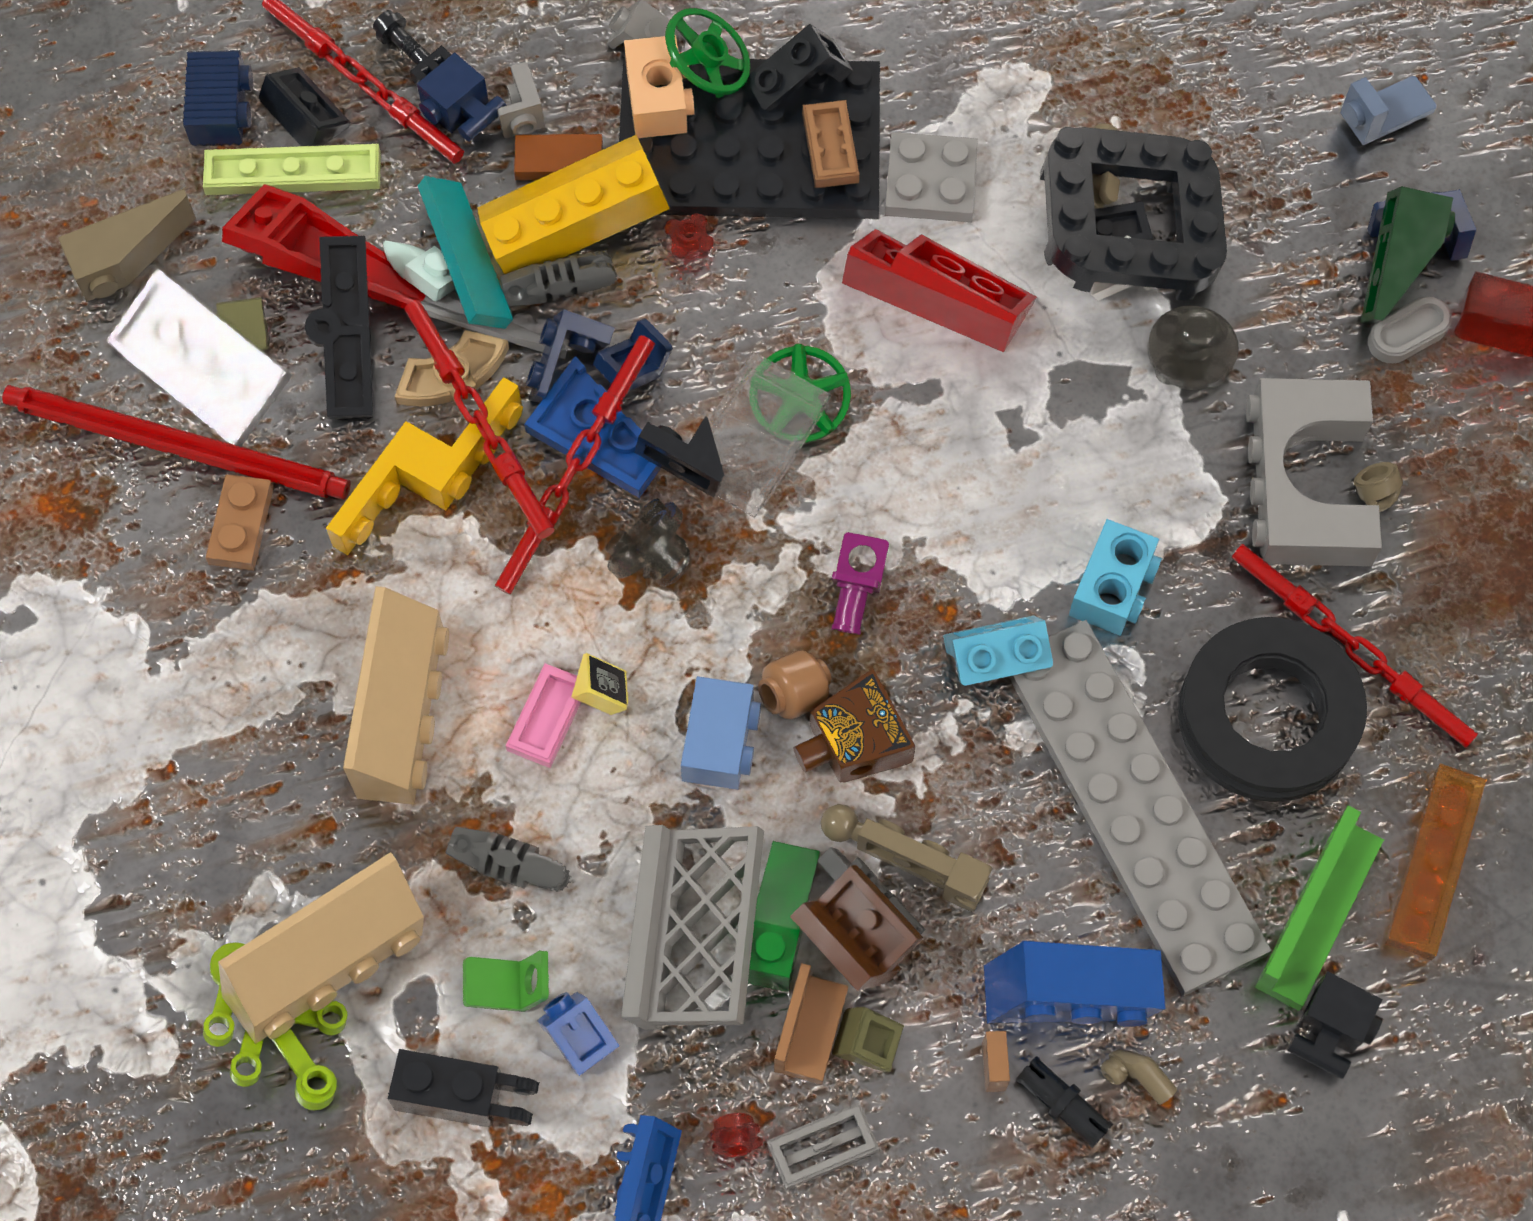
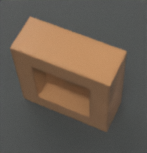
[982,1031,1010,1092]

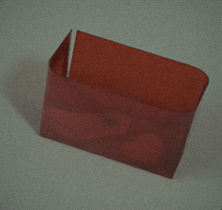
[1454,271,1533,357]

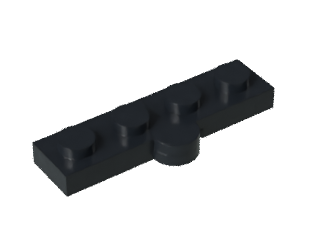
[305,236,373,419]

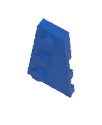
[524,356,661,498]

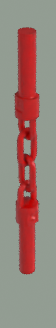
[262,0,464,164]
[405,300,555,539]
[494,335,655,595]
[1231,544,1478,748]

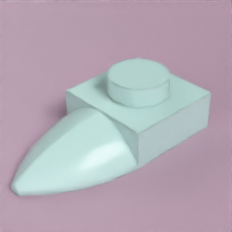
[383,241,456,302]

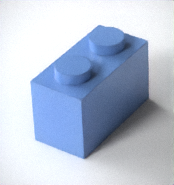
[681,676,762,790]

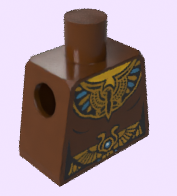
[793,669,916,783]

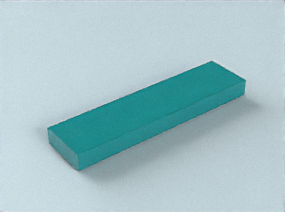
[418,176,513,329]

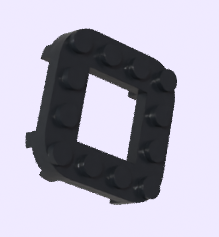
[1040,127,1227,301]

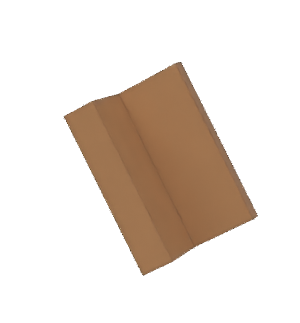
[774,963,849,1085]

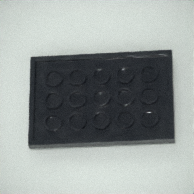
[619,57,880,219]

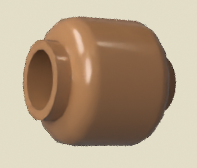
[758,650,831,720]

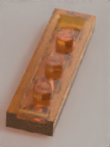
[1384,763,1487,961]

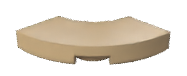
[395,330,509,407]

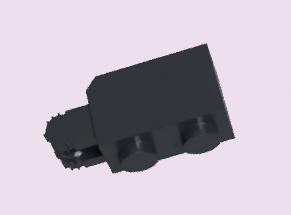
[387,1049,540,1127]

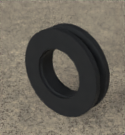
[1178,617,1367,802]

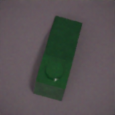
[1360,186,1455,325]

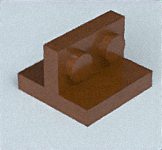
[790,865,923,991]

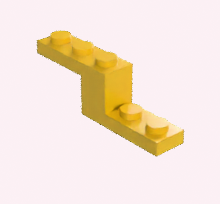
[326,377,523,555]

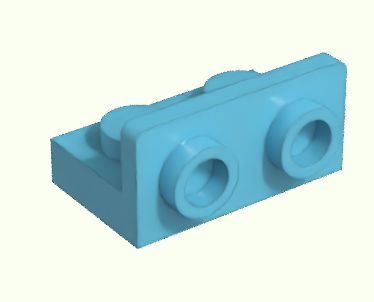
[943,615,1053,686]

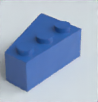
[984,941,1165,1027]

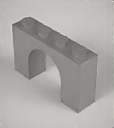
[1246,378,1382,567]

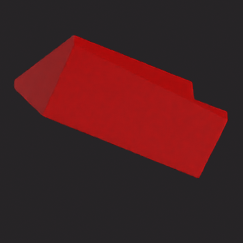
[842,229,1037,352]

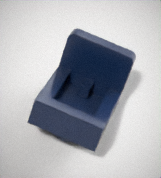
[593,318,673,392]

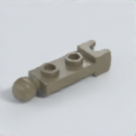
[820,804,993,912]

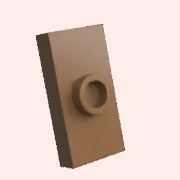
[802,100,859,188]

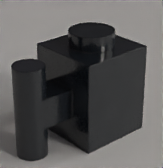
[1287,971,1383,1079]

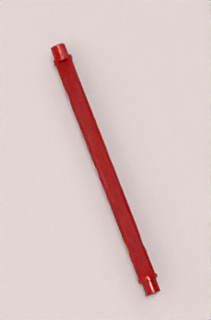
[2,385,351,500]

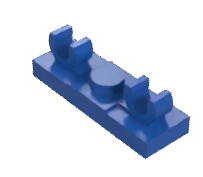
[614,1115,682,1221]

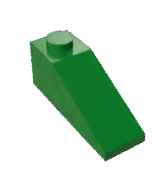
[748,841,820,992]

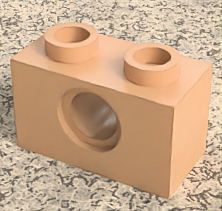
[624,35,695,138]

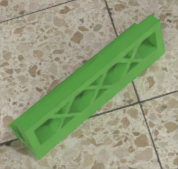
[1254,805,1384,1011]

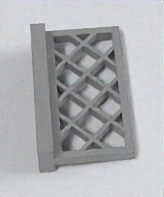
[621,825,764,1030]

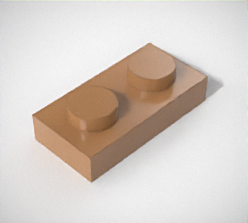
[205,474,274,571]

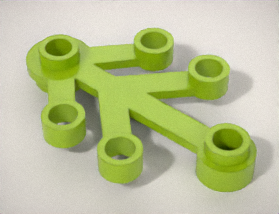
[203,942,348,1110]

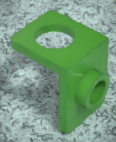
[463,950,549,1012]

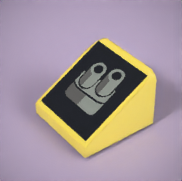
[571,653,628,715]

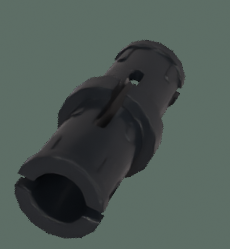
[1016,1056,1113,1149]

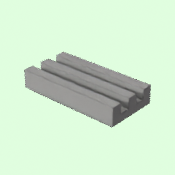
[766,1102,879,1191]

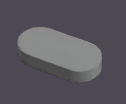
[1368,297,1452,364]

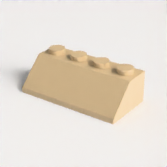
[343,586,449,805]
[218,852,424,1044]

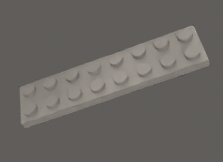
[1008,620,1272,997]

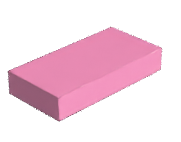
[505,663,581,768]

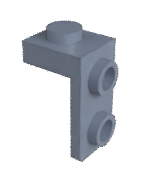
[1340,76,1436,145]

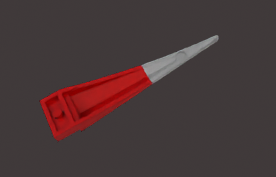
[222,184,567,359]

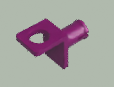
[831,532,889,635]

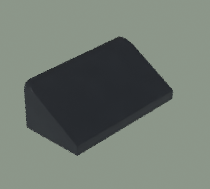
[259,67,351,146]

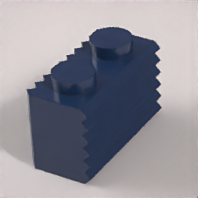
[183,50,253,146]

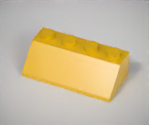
[477,135,670,274]

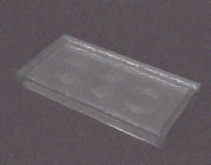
[106,269,293,447]

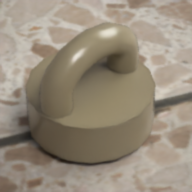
[1353,462,1403,512]

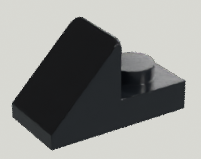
[634,416,724,498]

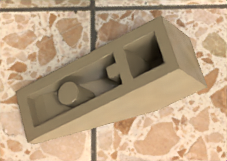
[58,189,196,302]

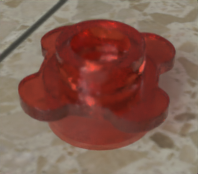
[665,213,714,259]
[710,1113,762,1157]

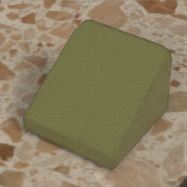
[216,297,270,355]
[832,1007,904,1073]

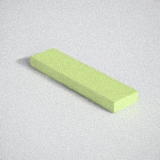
[203,144,381,195]

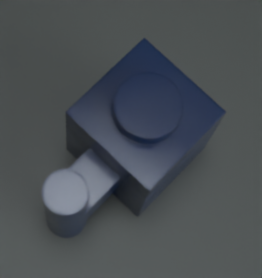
[417,52,507,142]

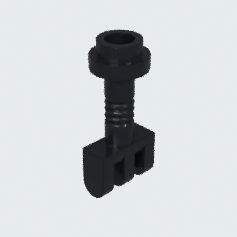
[373,10,452,85]

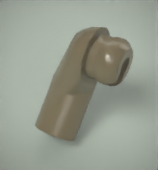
[1101,1049,1177,1105]

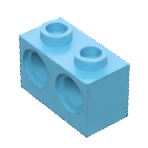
[1069,519,1162,636]

